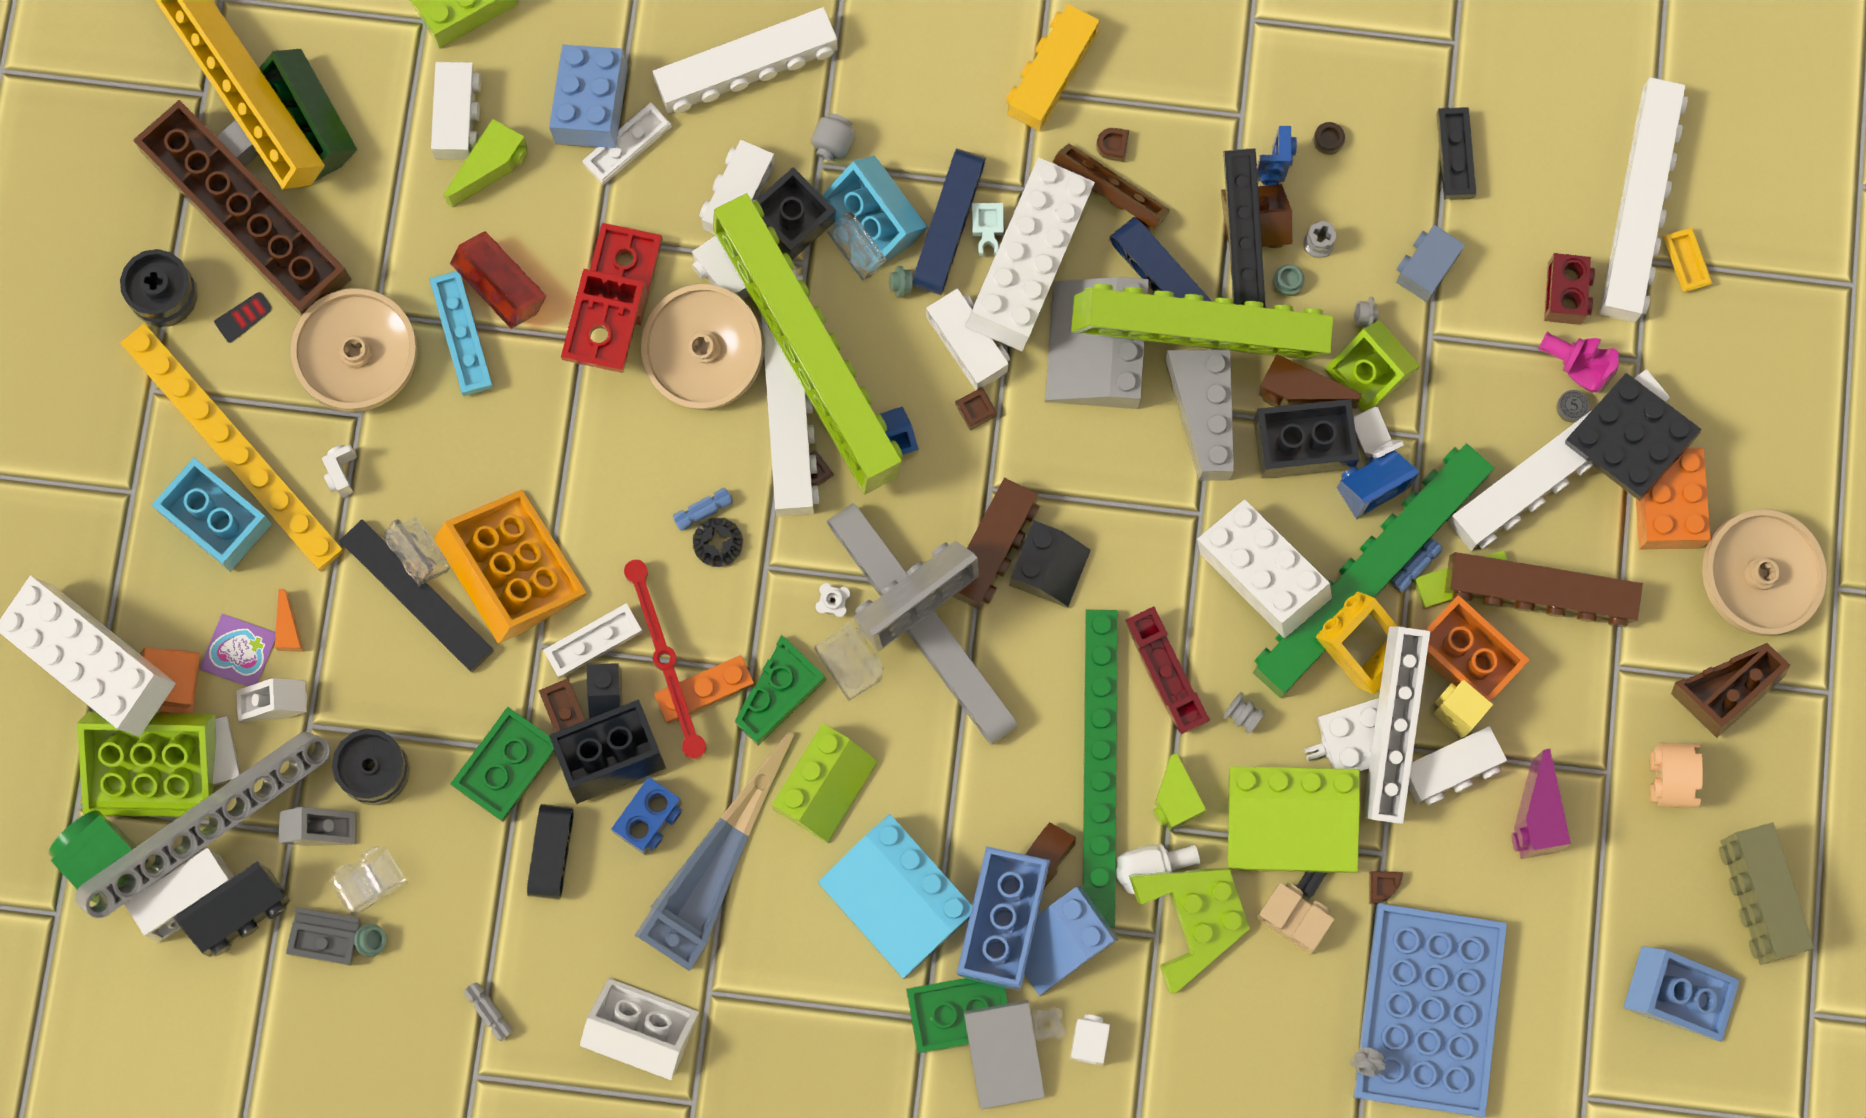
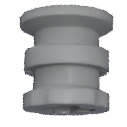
[1304,221,1336,258]
[1222,692,1265,734]

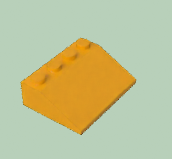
[434,490,587,644]

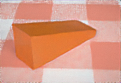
[275,589,304,652]

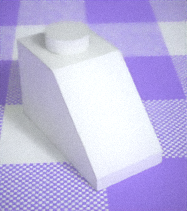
[236,678,308,722]

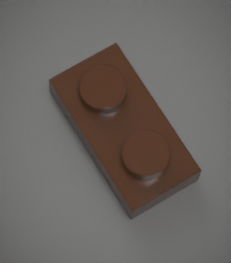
[538,678,585,732]

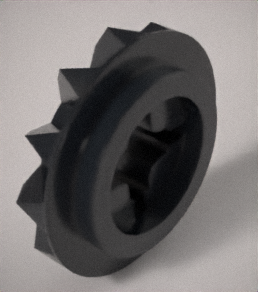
[693,517,743,567]

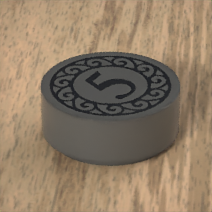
[1556,390,1590,423]

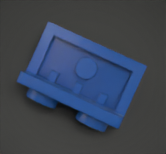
[1257,126,1297,186]

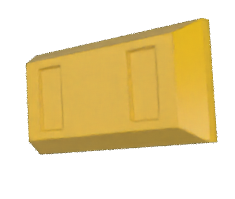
[1663,227,1713,293]

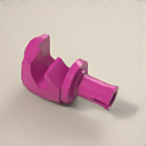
[1538,332,1619,393]

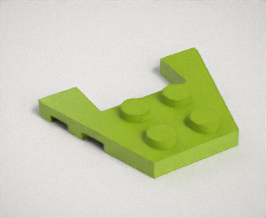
[1129,868,1250,994]

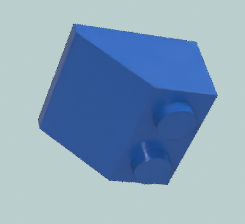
[1337,450,1419,519]

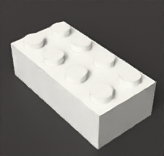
[1197,499,1332,639]

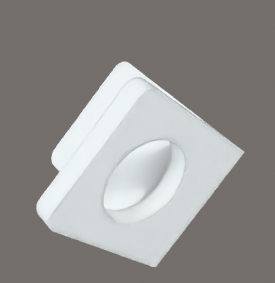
[1354,407,1404,458]

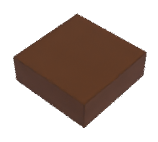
[955,387,997,430]

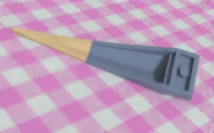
[635,732,794,971]

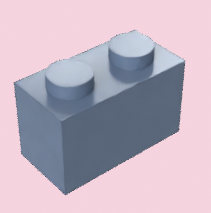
[1396,225,1465,302]

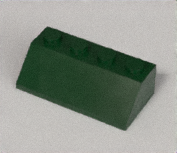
[259,49,357,188]

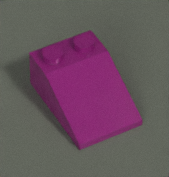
[1511,749,1571,859]

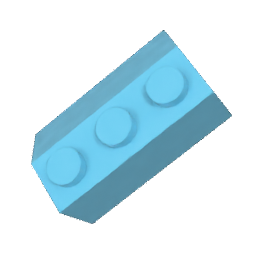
[822,156,928,271]

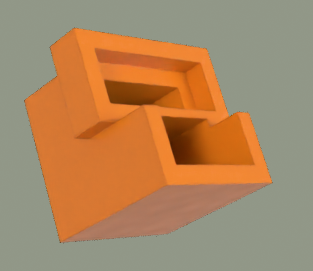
[139,647,200,713]

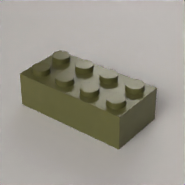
[1719,822,1814,965]

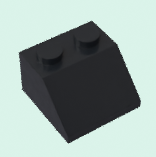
[1009,520,1091,608]

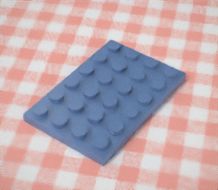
[1353,903,1507,1118]

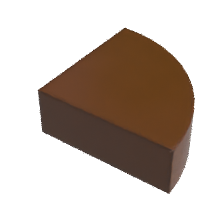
[1369,871,1403,904]

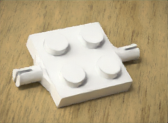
[1304,698,1379,771]

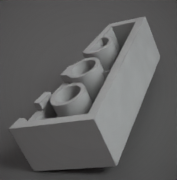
[1165,350,1234,481]

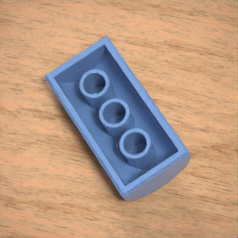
[957,846,1050,990]

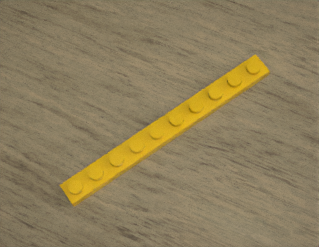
[120,323,344,572]

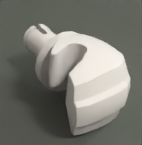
[1116,844,1200,894]

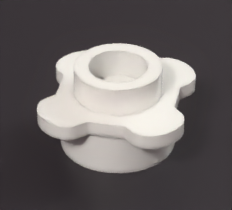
[816,583,850,618]

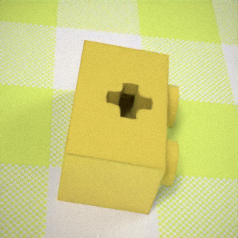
[1433,680,1493,739]

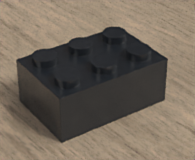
[1254,399,1360,478]

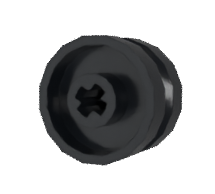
[120,249,198,327]
[332,729,410,806]

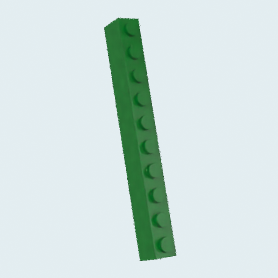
[1253,443,1494,698]

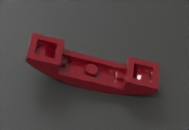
[1125,606,1210,734]

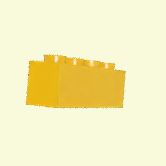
[1006,4,1100,131]

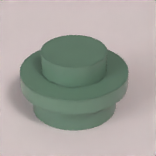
[1273,265,1305,296]
[889,266,912,297]
[354,924,387,957]

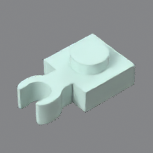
[972,203,1004,257]

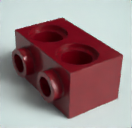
[1544,253,1595,325]

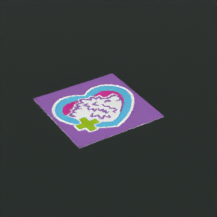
[199,614,276,686]

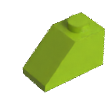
[1153,753,1206,831]

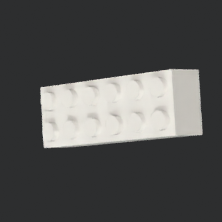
[965,157,1095,351]
[0,575,176,737]

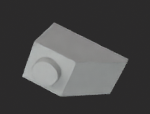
[279,807,356,846]

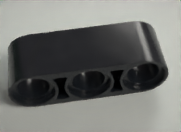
[527,804,574,900]

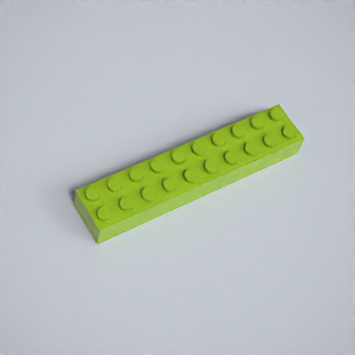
[713,193,903,495]

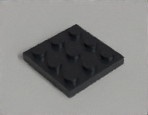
[1565,373,1702,501]

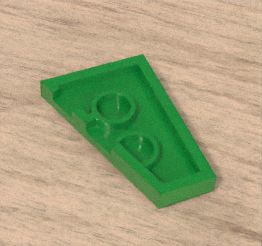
[735,634,827,746]

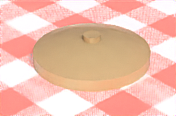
[641,284,765,409]
[290,288,417,412]
[1702,509,1827,636]

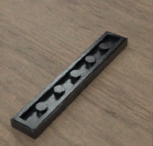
[1223,148,1266,308]
[339,519,494,673]

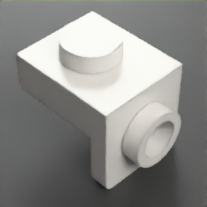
[322,445,357,498]

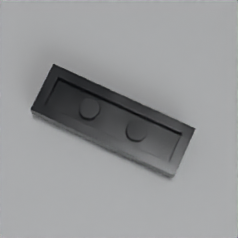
[1436,107,1476,199]

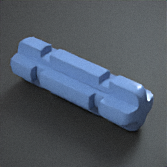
[673,488,733,530]
[1391,539,1443,592]

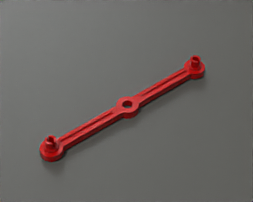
[624,559,707,760]

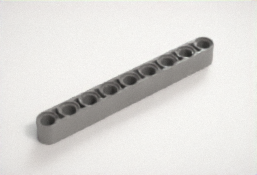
[827,503,1018,745]
[75,732,331,918]

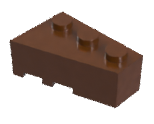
[1671,643,1790,738]

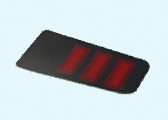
[214,292,271,343]

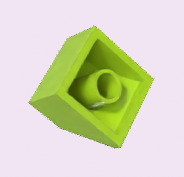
[1325,320,1421,412]

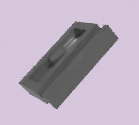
[286,907,361,966]

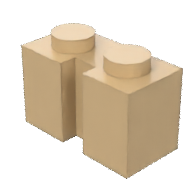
[1256,883,1334,954]

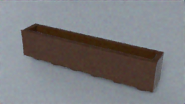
[1445,552,1643,627]

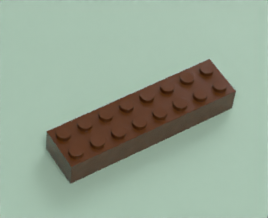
[133,100,351,316]

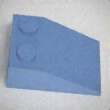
[1024,886,1119,996]
[1623,946,1740,1042]

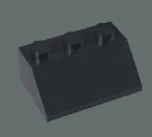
[549,699,666,804]
[174,861,291,957]

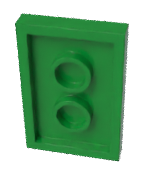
[450,707,555,822]
[906,978,1008,1054]

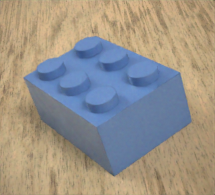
[549,45,628,148]

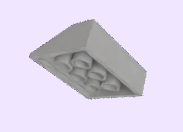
[1045,277,1149,409]
[853,541,979,652]

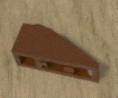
[1259,354,1361,408]

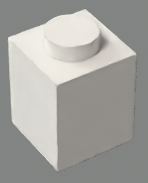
[1070,1014,1110,1066]

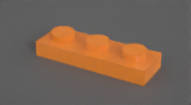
[654,655,755,724]

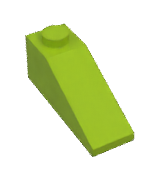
[443,119,528,207]

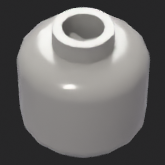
[811,113,856,162]

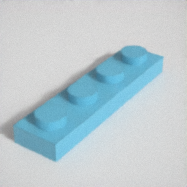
[429,270,493,397]

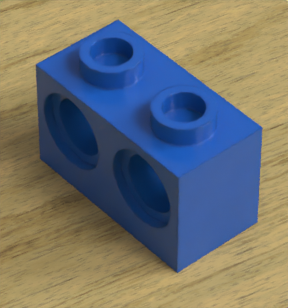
[611,777,683,855]

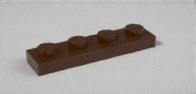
[1053,143,1170,229]

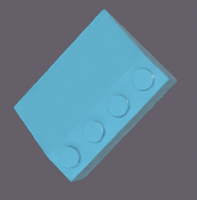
[818,814,972,979]

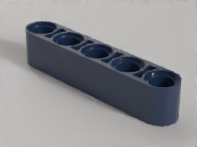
[912,148,986,295]
[1109,217,1212,301]

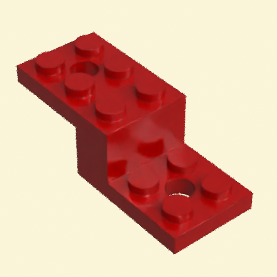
[561,222,663,373]

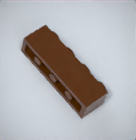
[953,477,1040,610]

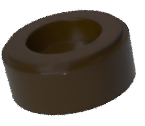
[1313,122,1345,155]

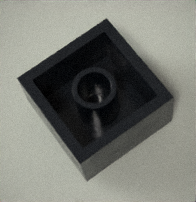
[756,167,836,260]

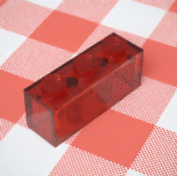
[450,231,547,329]

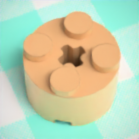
[1650,743,1703,808]

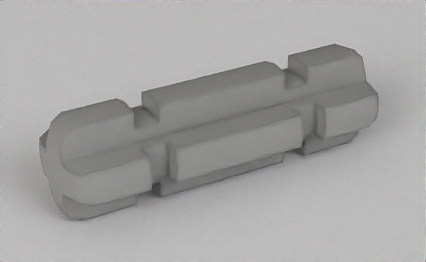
[464,982,513,1041]

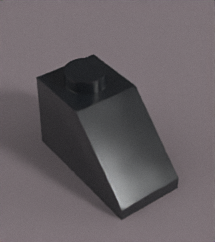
[586,663,623,718]

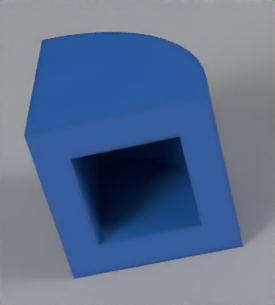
[880,406,919,455]

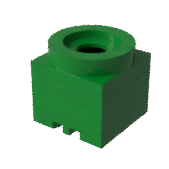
[49,810,149,903]

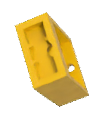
[1316,592,1398,695]

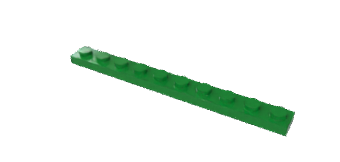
[1083,609,1118,928]

